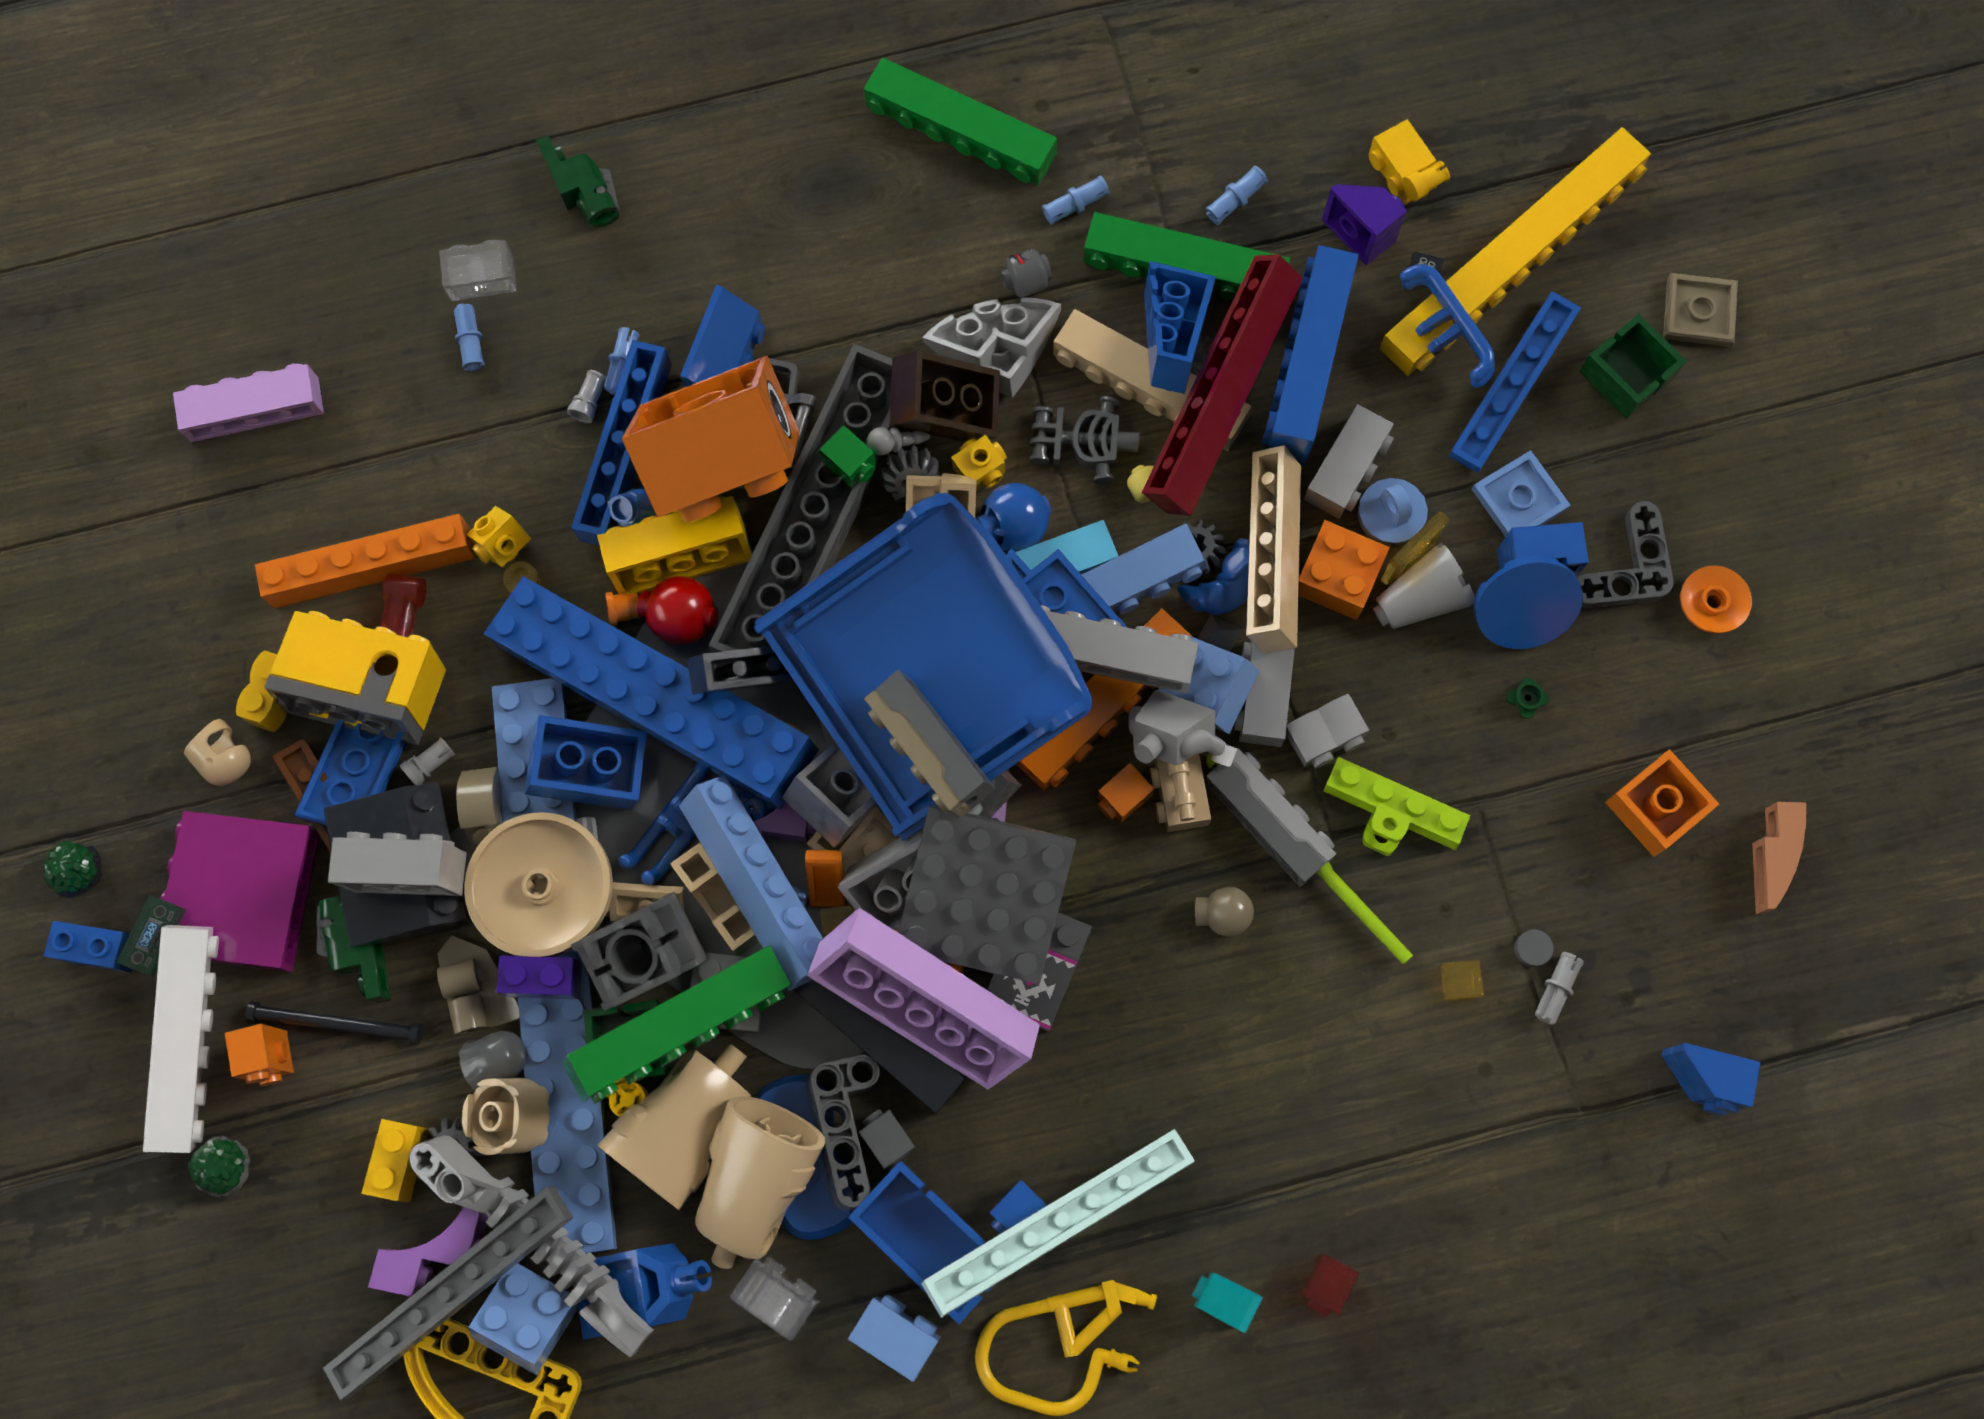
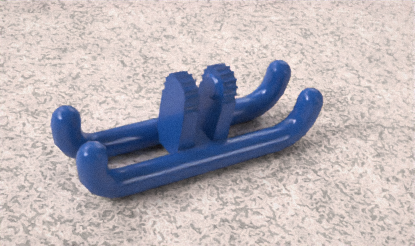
[1400,264,1495,388]
[618,763,732,885]

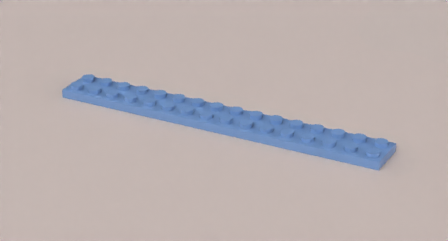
[492,678,617,1253]

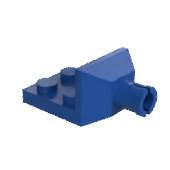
[578,1243,712,1340]

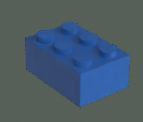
[524,715,647,810]

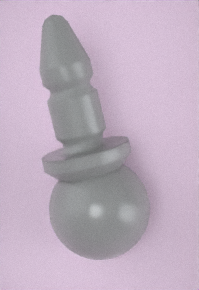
[867,427,930,455]

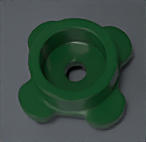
[1506,677,1549,719]

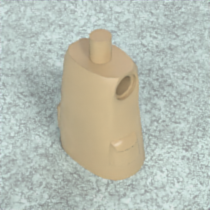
[597,1043,751,1210]
[695,1097,825,1269]

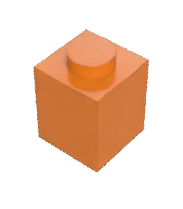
[1097,763,1154,823]

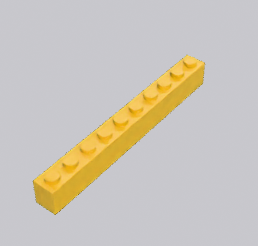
[1380,127,1651,376]

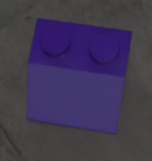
[1322,184,1407,266]

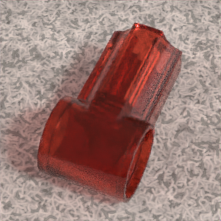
[380,573,427,638]

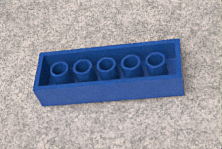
[1262,245,1359,466]

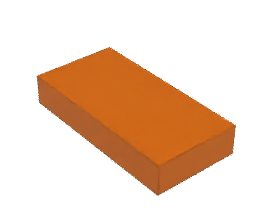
[805,850,846,907]

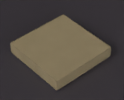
[1663,273,1738,347]

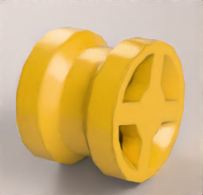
[609,1082,649,1117]

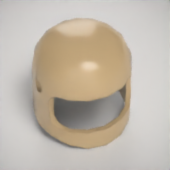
[184,719,251,786]

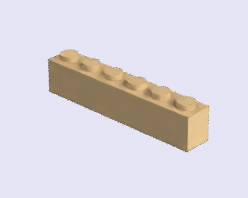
[1053,309,1252,451]
[1246,445,1301,654]

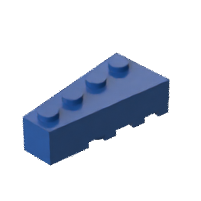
[1144,261,1216,394]

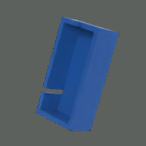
[848,1161,993,1324]

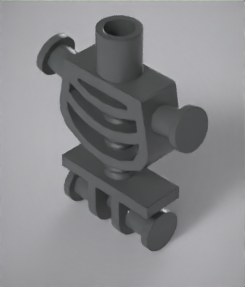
[1029,396,1139,485]

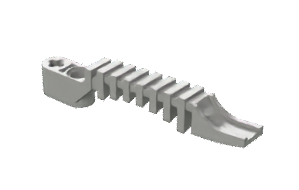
[410,1135,654,1357]

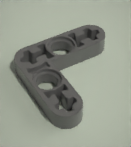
[1577,501,1673,608]

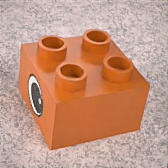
[622,356,800,522]

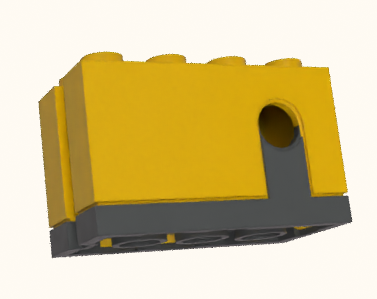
[264,611,446,745]

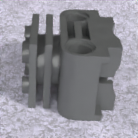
[571,892,708,1011]

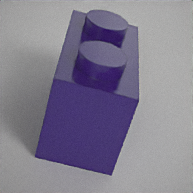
[496,956,582,1000]

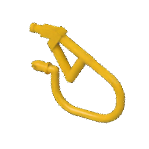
[975,1279,1157,1416]

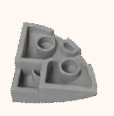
[923,297,1062,398]

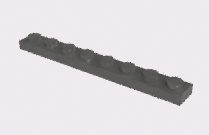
[323,1186,573,1401]

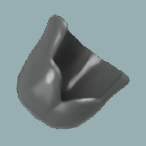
[458,1031,527,1091]

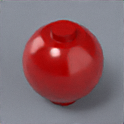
[637,576,718,646]

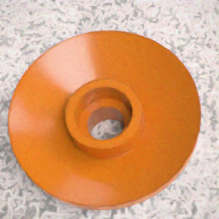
[1680,566,1752,634]

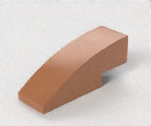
[1752,802,1806,914]

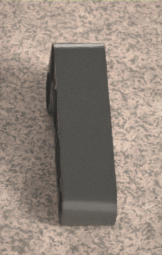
[806,1055,880,1211]

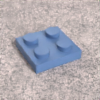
[1471,450,1571,537]

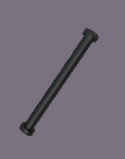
[245,1001,423,1045]

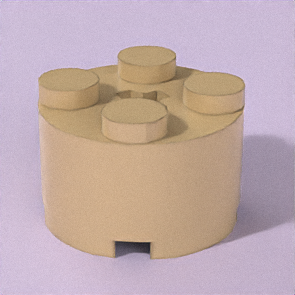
[462,1078,549,1155]

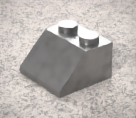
[782,742,878,848]

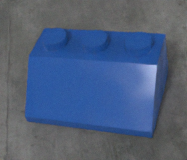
[680,285,765,387]

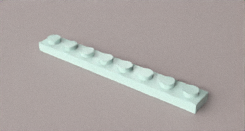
[921,1129,1195,1318]

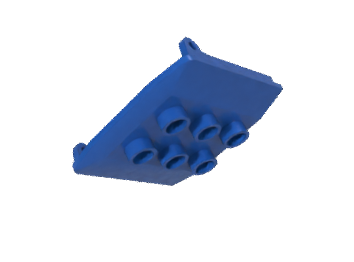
[754,493,1092,841]

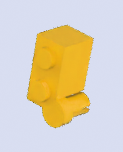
[1369,119,1450,205]

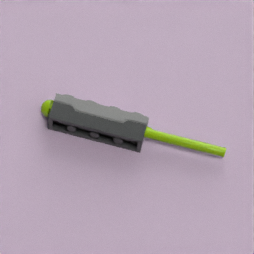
[1204,748,1413,965]

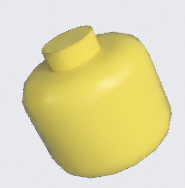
[1127,465,1154,503]

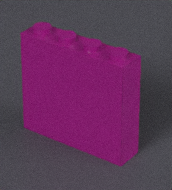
[153,811,320,972]

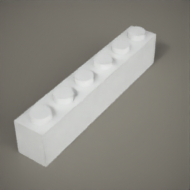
[143,925,219,1153]

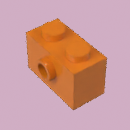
[225,1024,294,1086]

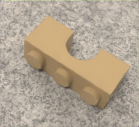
[670,842,759,956]

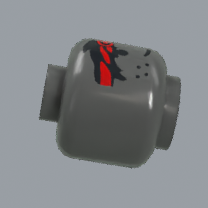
[1000,249,1052,298]

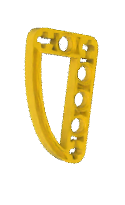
[404,1319,582,1419]

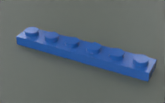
[1449,291,1581,473]

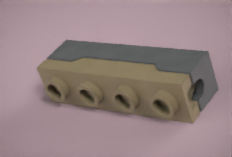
[864,670,996,817]

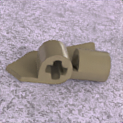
[437,936,523,1036]

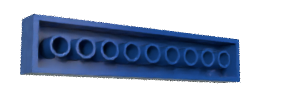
[484,576,819,810]

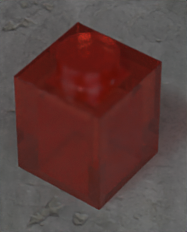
[1300,1254,1359,1317]

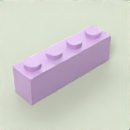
[173,364,324,442]

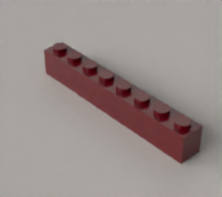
[1141,254,1303,516]

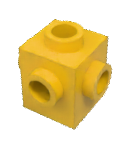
[951,435,1007,491]
[466,506,531,567]

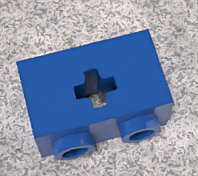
[43,921,139,973]

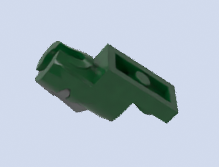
[536,135,620,228]
[317,896,391,1003]

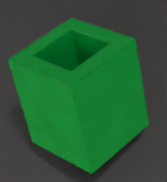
[819,425,876,488]

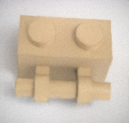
[1149,754,1211,833]

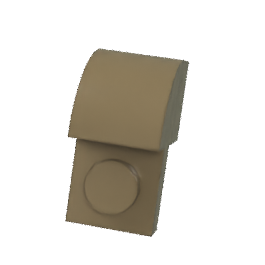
[456,767,503,853]

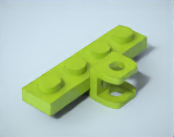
[1323,757,1470,856]

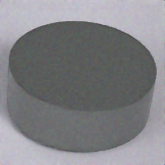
[1514,929,1553,967]

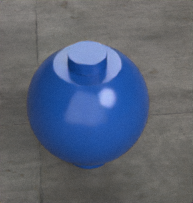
[975,483,1051,552]

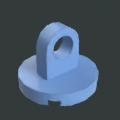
[1357,478,1428,547]

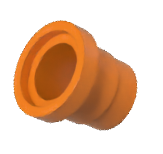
[605,592,641,626]

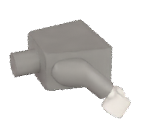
[1129,690,1237,767]

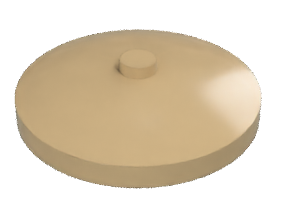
[464,812,613,957]

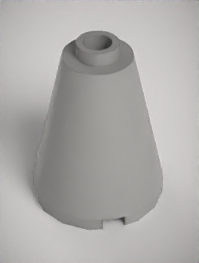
[1373,543,1475,629]

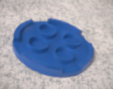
[1474,555,1583,649]

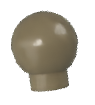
[1195,886,1254,937]

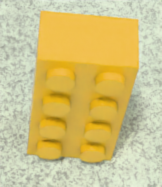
[597,496,753,594]

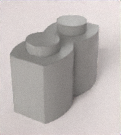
[1286,694,1369,768]

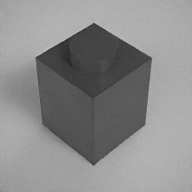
[859,1109,916,1170]

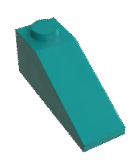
[1192,1272,1263,1333]

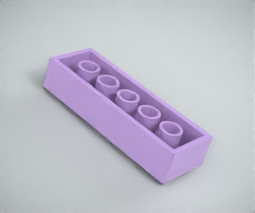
[807,908,1040,1090]

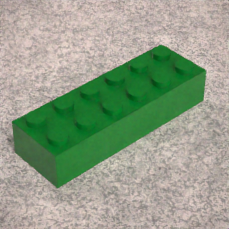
[562,945,791,1104]

